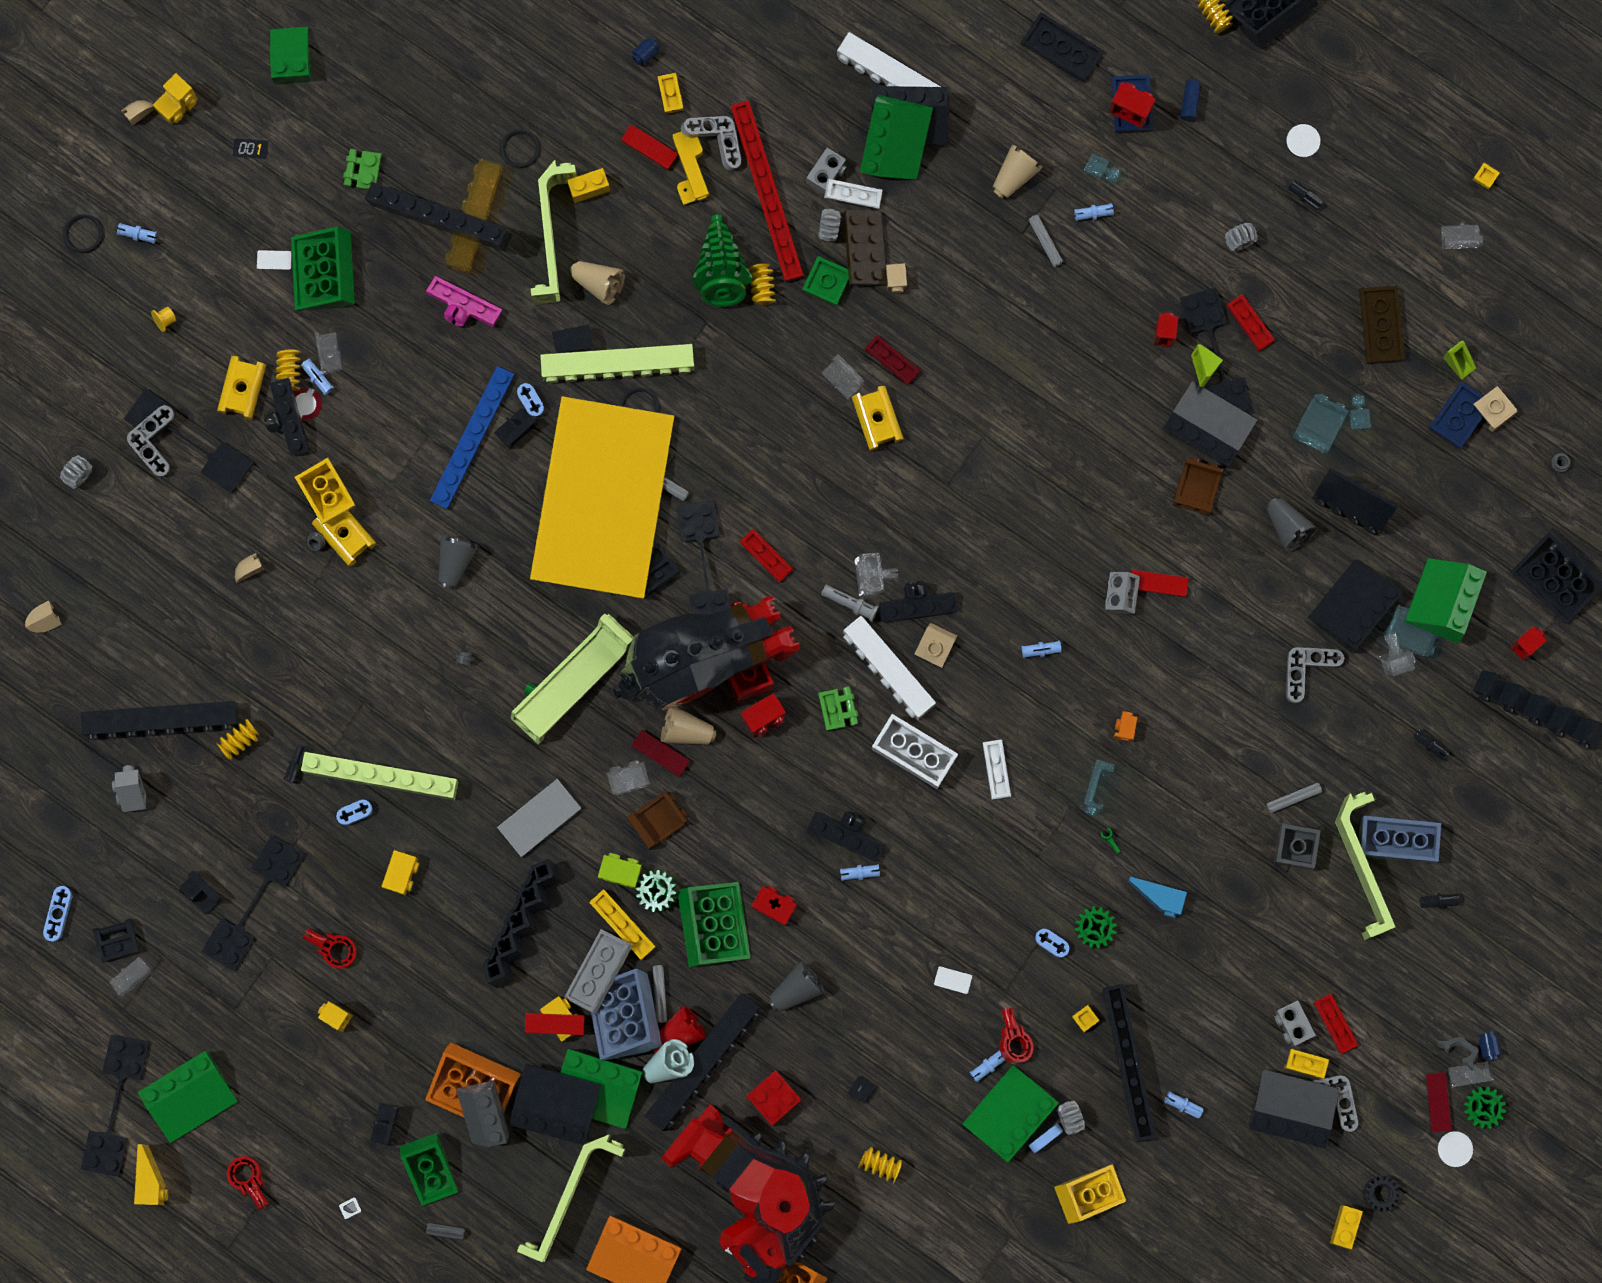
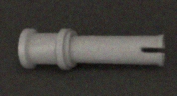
[821,584,879,622]

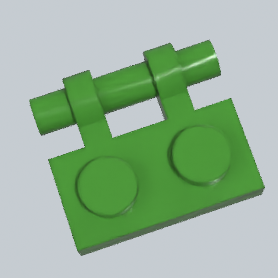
[343,149,382,190]
[818,687,859,731]

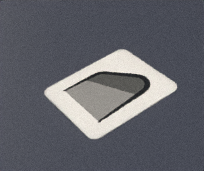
[339,1198,361,1219]

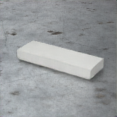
[824,179,882,209]
[983,740,1011,800]

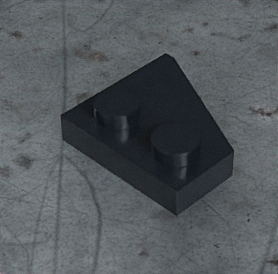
[645,543,680,595]

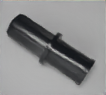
[1287,179,1323,210]
[1413,729,1450,761]
[283,745,307,784]
[1419,893,1459,909]

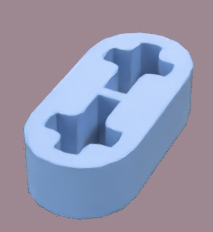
[517,383,544,418]
[336,800,373,826]
[1035,929,1069,958]
[1029,1123,1064,1153]

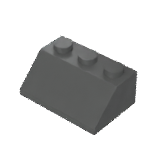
[456,1081,510,1147]

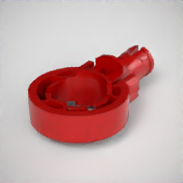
[302,928,356,968]
[999,1008,1034,1064]
[227,1156,269,1210]

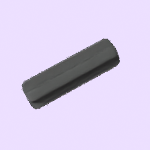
[426,1223,465,1240]

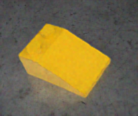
[295,458,356,525]
[134,1144,168,1205]
[1054,1164,1126,1224]

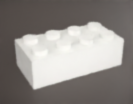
[872,714,958,789]

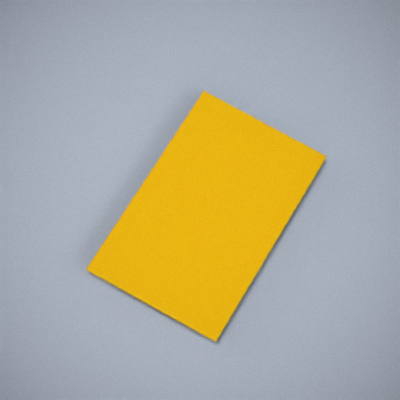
[530,396,674,599]

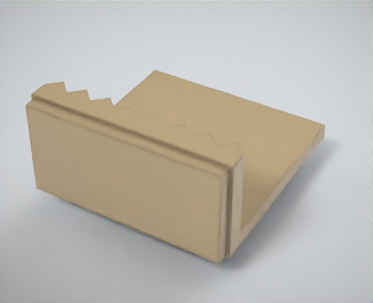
[1473,386,1517,432]
[915,623,957,668]

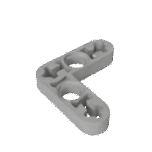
[681,116,741,171]
[127,405,175,476]
[1286,647,1344,704]
[1313,1076,1358,1132]

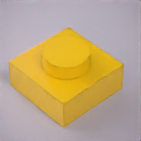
[1473,163,1500,190]
[1072,1005,1100,1033]

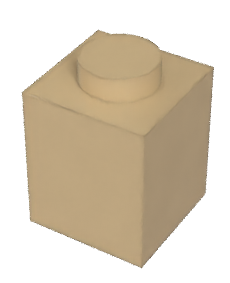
[886,263,907,294]

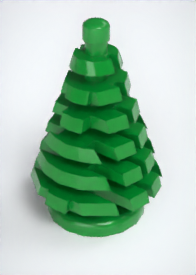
[692,214,752,307]

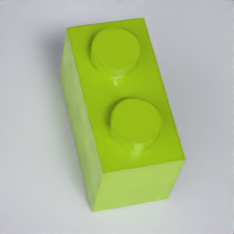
[598,853,642,889]

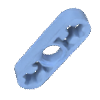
[43,886,72,942]

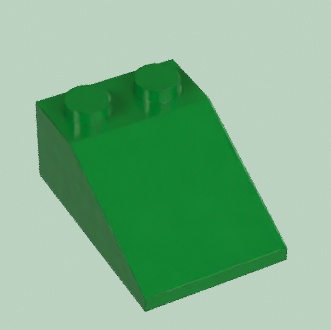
[270,27,312,85]
[400,1133,458,1206]

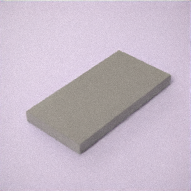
[497,779,581,858]
[564,929,633,1014]

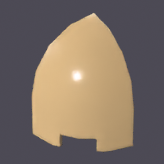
[121,100,155,125]
[235,553,264,583]
[25,601,61,633]

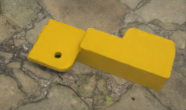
[673,129,709,205]

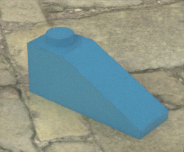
[1128,877,1187,918]

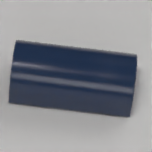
[1180,80,1201,122]

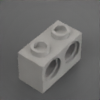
[806,148,847,195]
[1105,572,1140,614]
[1274,1001,1316,1047]

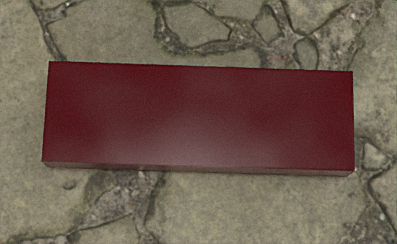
[865,335,920,386]
[631,730,690,778]
[1425,1072,1452,1133]

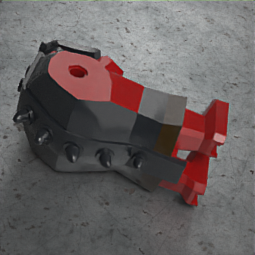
[613,595,800,710]
[661,1104,836,1283]

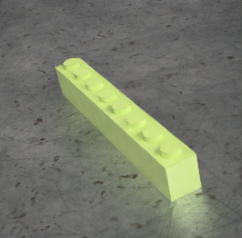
[541,344,694,383]
[301,752,458,800]

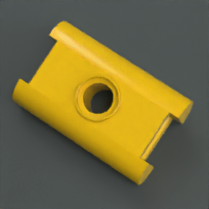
[217,356,266,420]
[851,386,904,451]
[312,510,376,567]

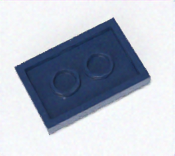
[1111,75,1153,133]
[1429,381,1484,450]

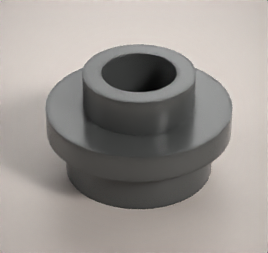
[1551,453,1571,472]
[307,532,326,551]
[455,650,475,665]

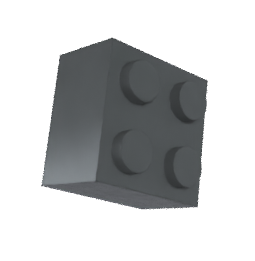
[1274,824,1321,871]

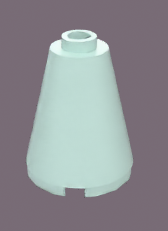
[643,1039,694,1083]

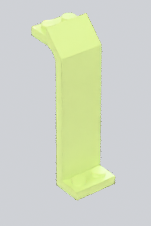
[531,160,577,305]
[511,614,634,745]
[1335,792,1395,940]
[517,1134,626,1262]

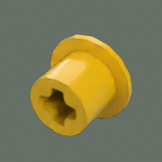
[151,307,176,332]

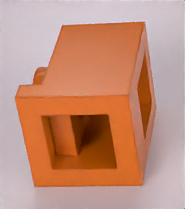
[1113,711,1137,742]

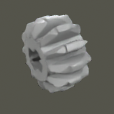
[818,209,841,241]
[1225,223,1258,251]
[60,455,92,489]
[1057,1101,1085,1135]

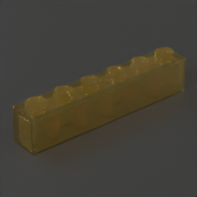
[445,159,503,275]

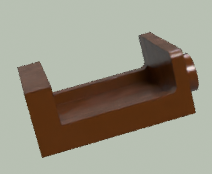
[1173,458,1223,516]
[627,790,688,850]

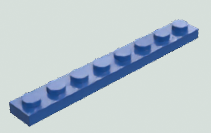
[430,366,515,510]

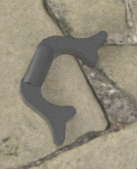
[1437,1037,1478,1071]

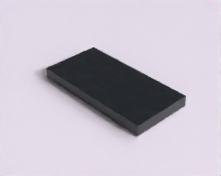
[1021,12,1104,83]

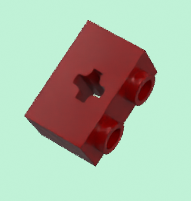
[1153,313,1178,347]
[1510,626,1547,661]
[751,885,797,926]

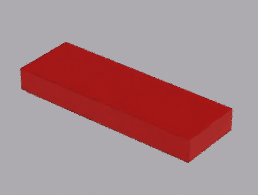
[621,125,678,170]
[1226,294,1275,352]
[739,529,793,583]
[1131,570,1189,597]
[1313,993,1359,1055]
[525,1013,585,1035]

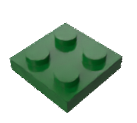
[802,256,849,306]

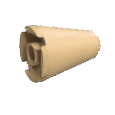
[993,145,1043,198]
[570,261,625,305]
[661,707,716,745]

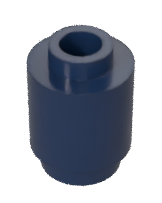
[632,37,660,65]
[1479,1032,1502,1062]

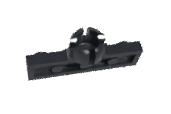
[264,377,310,456]
[879,581,957,622]
[807,811,885,863]

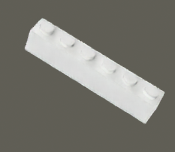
[837,32,940,87]
[843,616,936,720]

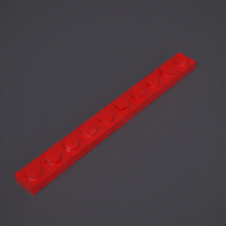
[731,100,803,282]

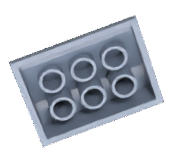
[591,969,662,1061]

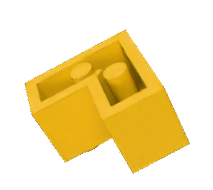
[153,73,198,125]

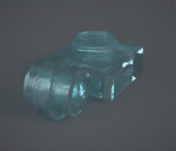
[1084,153,1121,183]
[1349,393,1371,430]

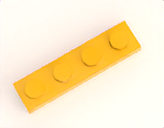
[589,889,655,960]

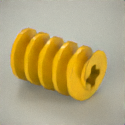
[1196,0,1233,34]
[749,264,776,305]
[276,350,301,391]
[216,719,259,760]
[858,1147,902,1184]

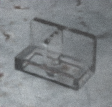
[1441,222,1483,249]
[315,332,342,374]
[822,354,864,399]
[109,957,152,997]
[1448,1062,1494,1087]

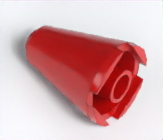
[653,1006,706,1054]

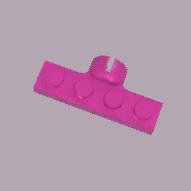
[426,276,502,327]

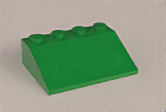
[860,95,933,180]
[291,226,355,311]
[1405,558,1487,644]
[677,882,751,968]
[560,1049,643,1129]
[137,1051,238,1143]
[962,1065,1059,1163]

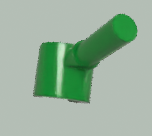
[1101,827,1121,854]

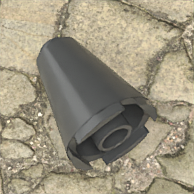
[1267,498,1317,552]
[438,534,479,589]
[769,961,825,1011]

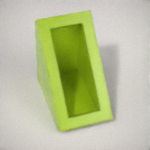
[1443,341,1476,379]
[1191,344,1223,387]

